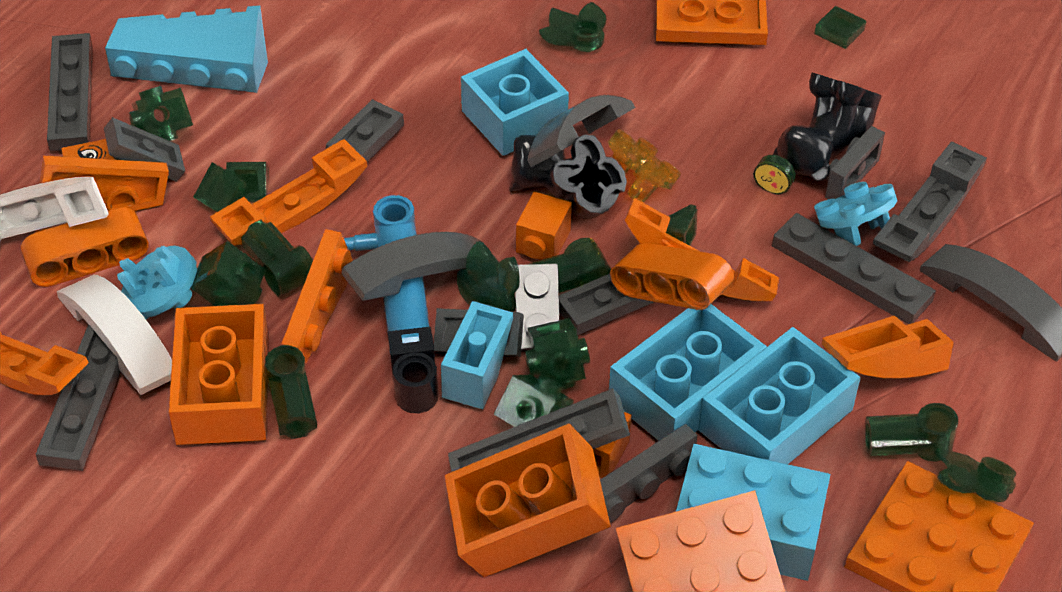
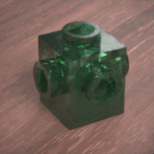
[128,86,193,141]
[191,241,266,306]
[525,318,590,390]
[494,375,574,427]

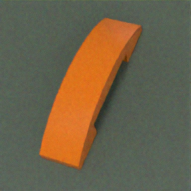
[210,139,368,246]
[625,198,779,301]
[0,332,89,395]

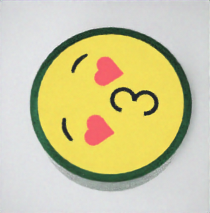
[753,155,796,195]

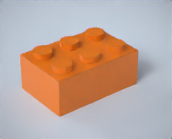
[169,304,269,445]
[444,423,611,577]

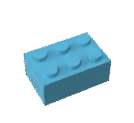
[609,304,767,441]
[699,327,861,464]
[676,444,831,581]

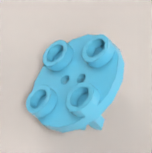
[814,182,898,246]
[117,245,197,319]

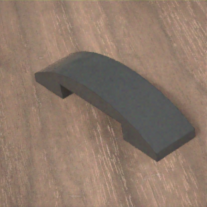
[527,95,636,167]
[873,141,987,262]
[341,232,503,301]
[920,244,1062,362]

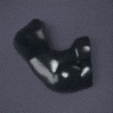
[772,72,882,181]
[509,134,627,219]

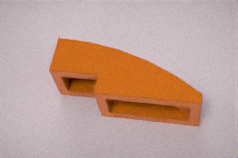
[822,315,954,378]

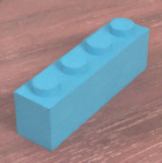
[105,5,268,93]

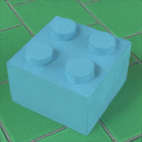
[461,49,569,156]

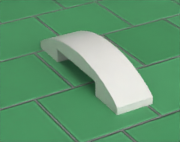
[0,177,109,241]
[57,274,172,395]

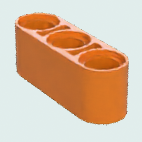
[21,207,149,287]
[610,243,734,310]

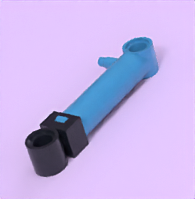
[344,195,438,414]

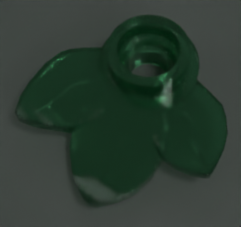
[539,2,607,52]
[457,241,520,312]
[934,448,1016,502]

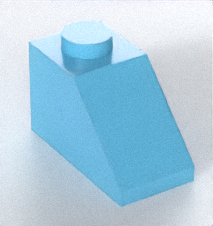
[441,301,513,410]

